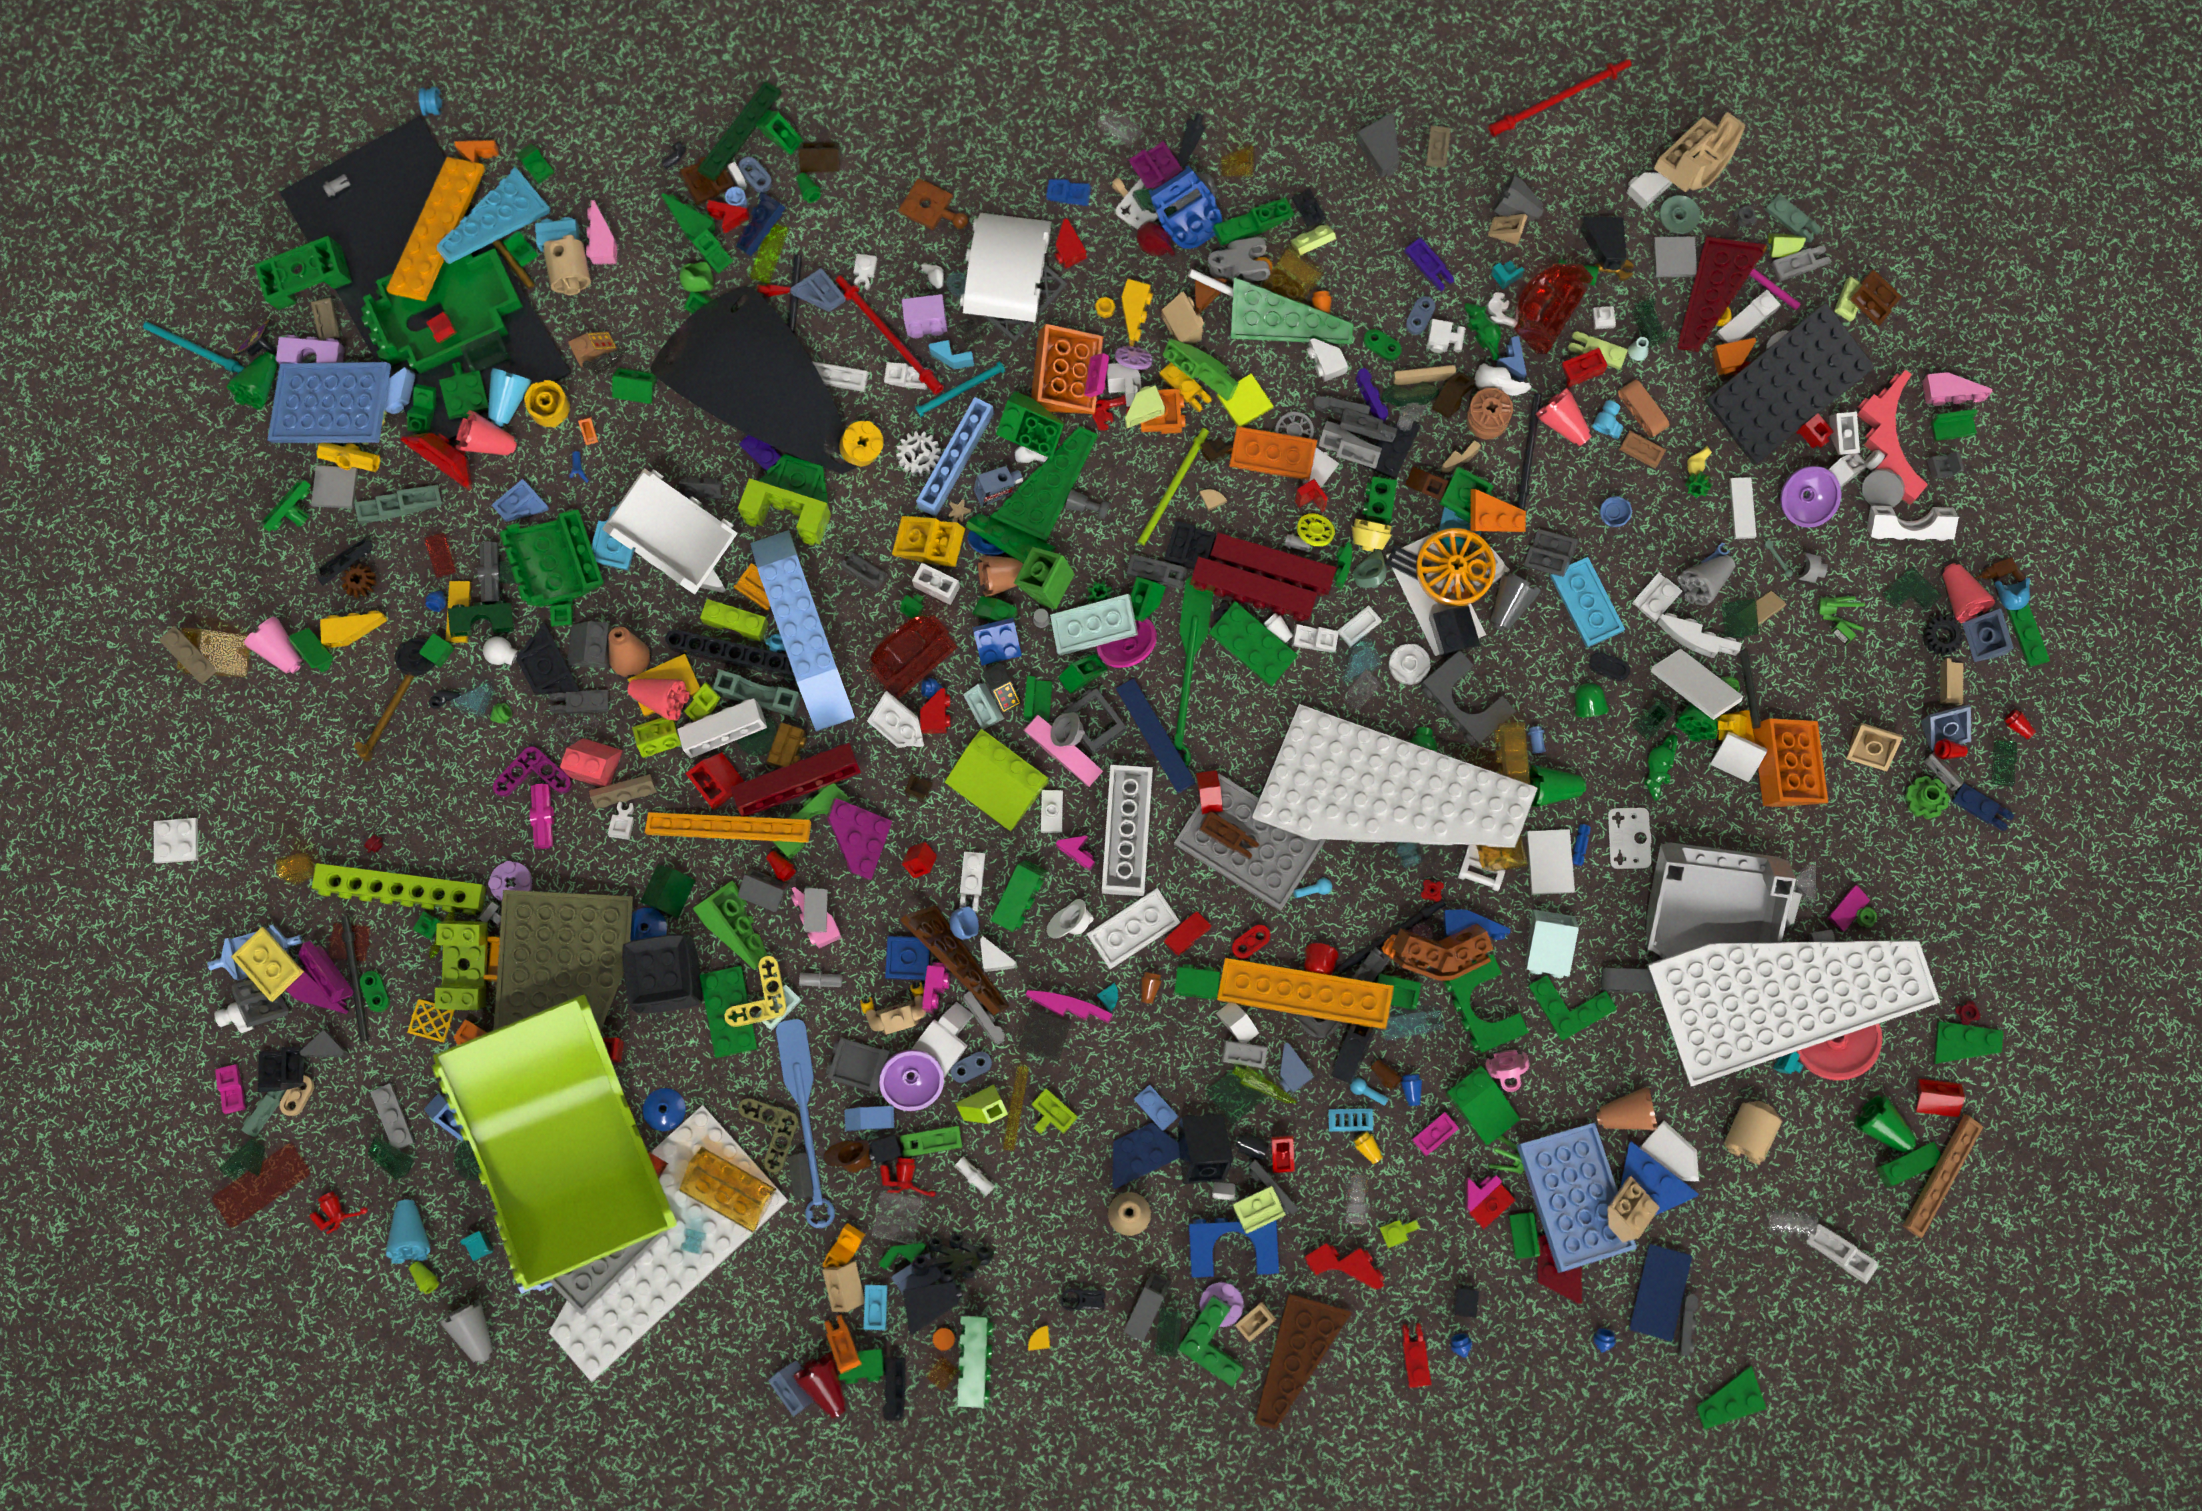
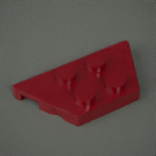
[1537,1234,1582,1304]

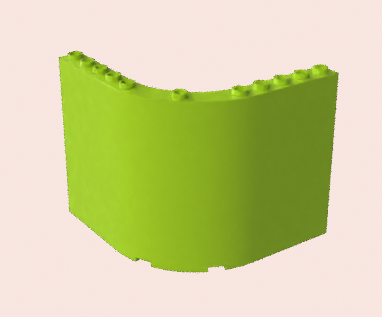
[432,994,677,1290]

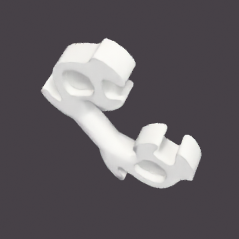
[1487,293,1541,333]

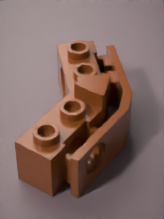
[1392,924,1493,981]

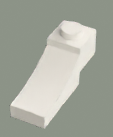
[1717,290,1781,344]
[1807,1224,1878,1284]

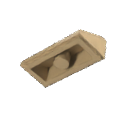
[1738,591,1786,631]

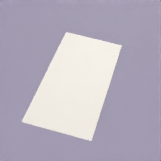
[1386,533,1486,656]

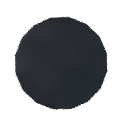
[394,638,435,676]

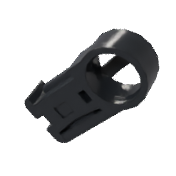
[1059,1289,1105,1311]

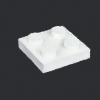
[154,818,198,864]

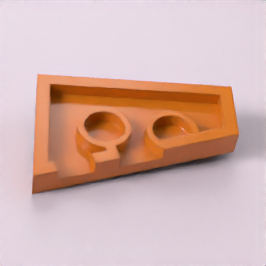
[1471,489,1526,532]

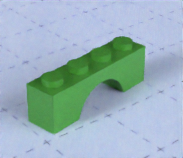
[772,783,851,860]

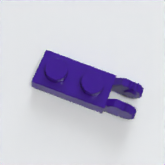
[1404,238,1454,291]
[1355,368,1388,423]

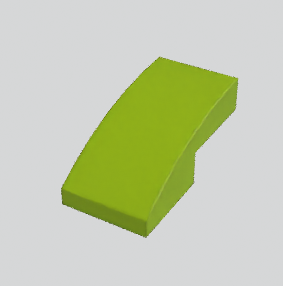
[684,682,721,722]

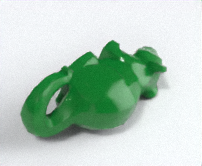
[1465,303,1501,360]
[1644,734,1678,801]

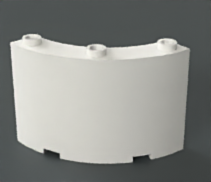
[960,213,1051,322]
[602,468,738,594]

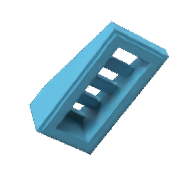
[1328,1109,1373,1132]

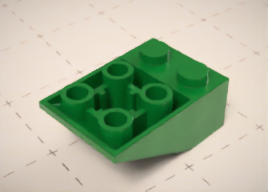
[996,391,1064,459]

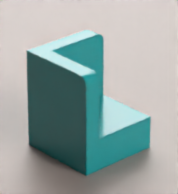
[1491,261,1524,289]
[460,1231,494,1261]

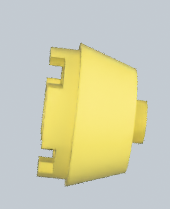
[1352,518,1392,552]

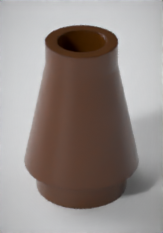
[1370,1059,1402,1091]

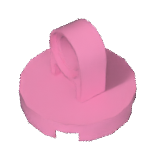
[1485,1050,1529,1092]

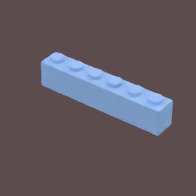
[916,397,994,517]

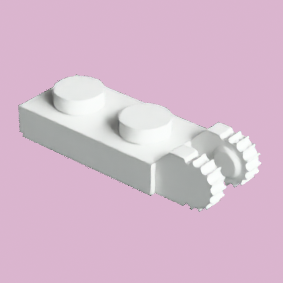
[960,852,985,912]

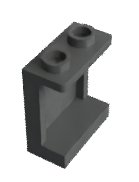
[826,1037,891,1094]

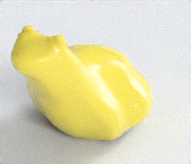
[1687,446,1712,475]

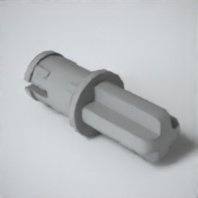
[799,972,843,989]

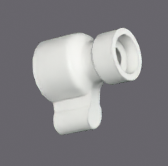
[214,1002,255,1033]

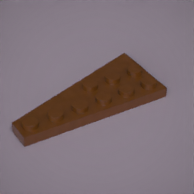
[1254,1294,1352,1430]

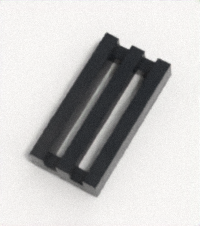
[1386,545,1432,580]

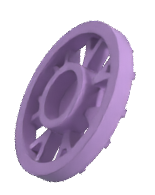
[1115,346,1153,369]

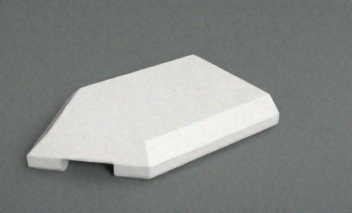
[867,691,924,748]
[1640,1120,1699,1181]

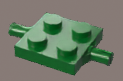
[439,362,489,420]

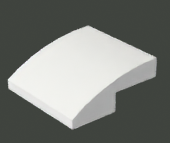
[1710,731,1767,782]
[912,1019,968,1078]

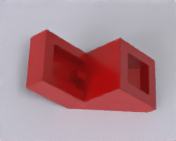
[426,312,457,343]

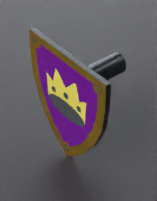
[233,318,276,356]

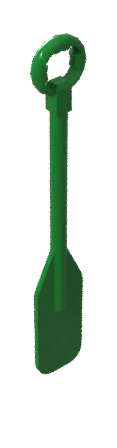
[1173,576,1213,767]

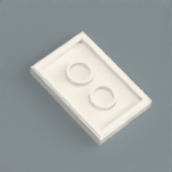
[1527,829,1575,895]

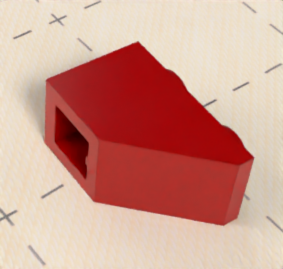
[920,688,951,734]

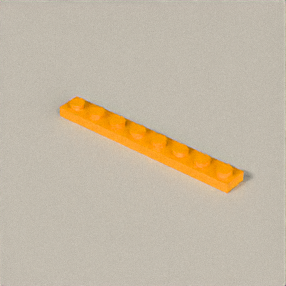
[645,812,811,843]

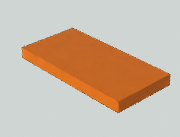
[1229,426,1317,481]

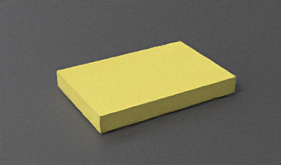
[231,927,304,1002]

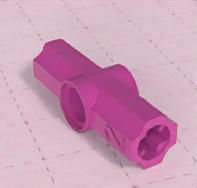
[530,784,554,849]

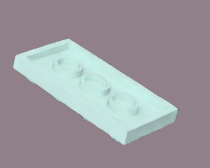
[1050,594,1138,656]

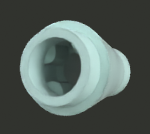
[1628,337,1649,361]

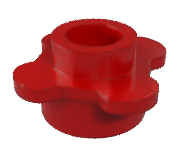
[1421,879,1444,902]

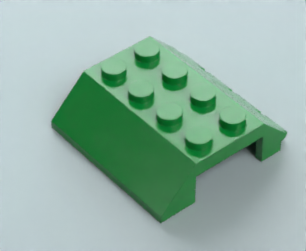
[499,509,604,607]

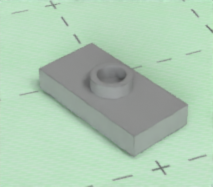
[1222,1040,1268,1068]

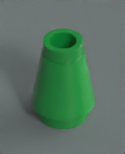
[796,173,821,203]

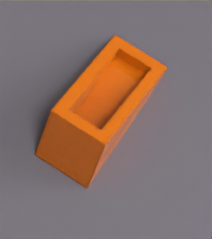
[578,416,598,445]

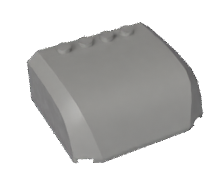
[1646,843,1796,959]

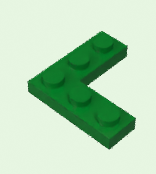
[1528,975,1617,1042]
[1178,1295,1245,1387]

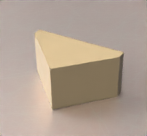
[1488,214,1527,245]
[1235,1302,1276,1342]

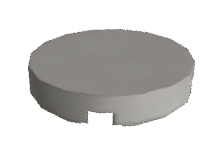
[1862,468,1905,508]

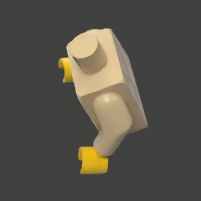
[860,982,926,1034]

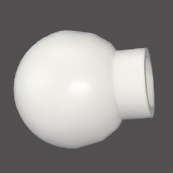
[483,636,518,666]

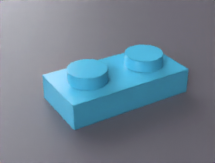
[864,1285,888,1330]

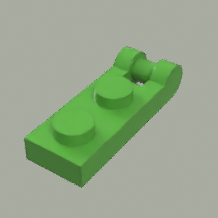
[900,1126,963,1158]

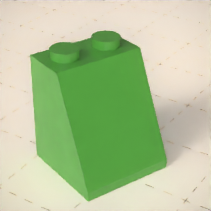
[1014,547,1075,610]

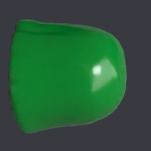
[1575,683,1609,718]

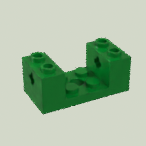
[254,236,352,310]

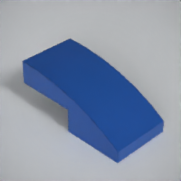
[1046,179,1091,206]

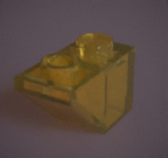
[275,852,315,885]

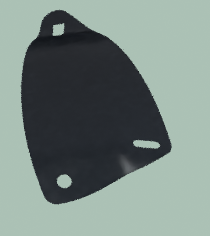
[650,287,857,474]

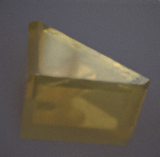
[1221,145,1253,177]

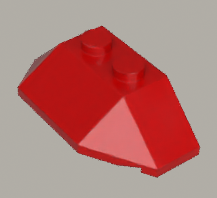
[400,432,472,491]

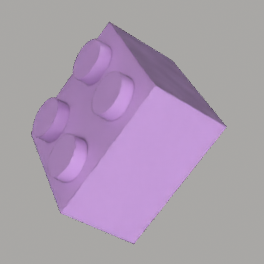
[902,294,948,338]

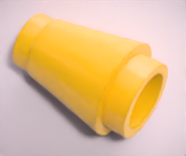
[1353,1131,1383,1164]

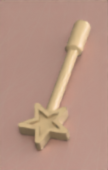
[932,499,971,567]

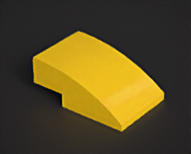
[892,516,965,567]

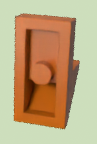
[455,140,499,163]

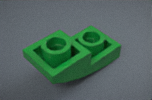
[1334,542,1352,589]

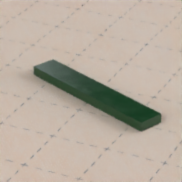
[697,81,782,182]

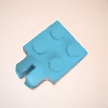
[591,507,635,571]

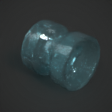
[1395,842,1423,869]
[680,1228,707,1255]

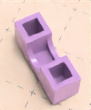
[276,335,345,364]

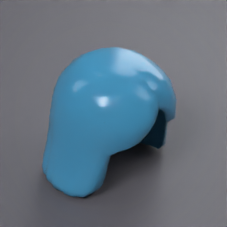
[1995,578,2030,610]

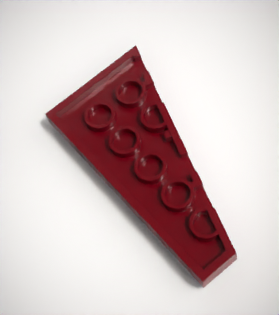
[1678,236,1767,352]

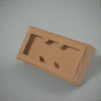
[1619,431,1666,469]

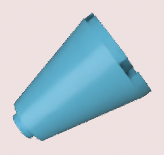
[488,368,531,427]

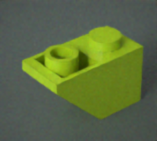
[955,1085,1008,1124]

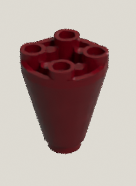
[793,1352,847,1418]

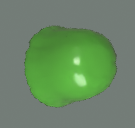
[679,261,714,292]

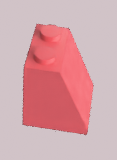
[560,738,623,787]

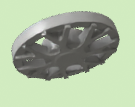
[1276,412,1314,439]

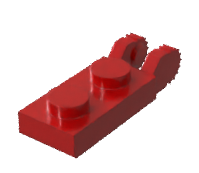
[1402,1323,1431,1388]

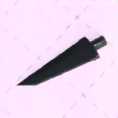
[1177,113,1206,170]

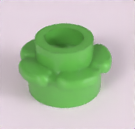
[1856,907,1877,928]

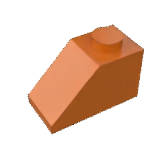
[1712,338,1756,376]

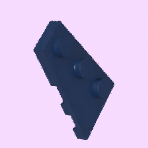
[736,192,786,257]

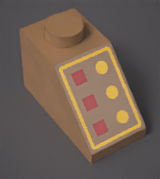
[568,332,617,367]

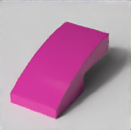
[215,1064,246,1114]

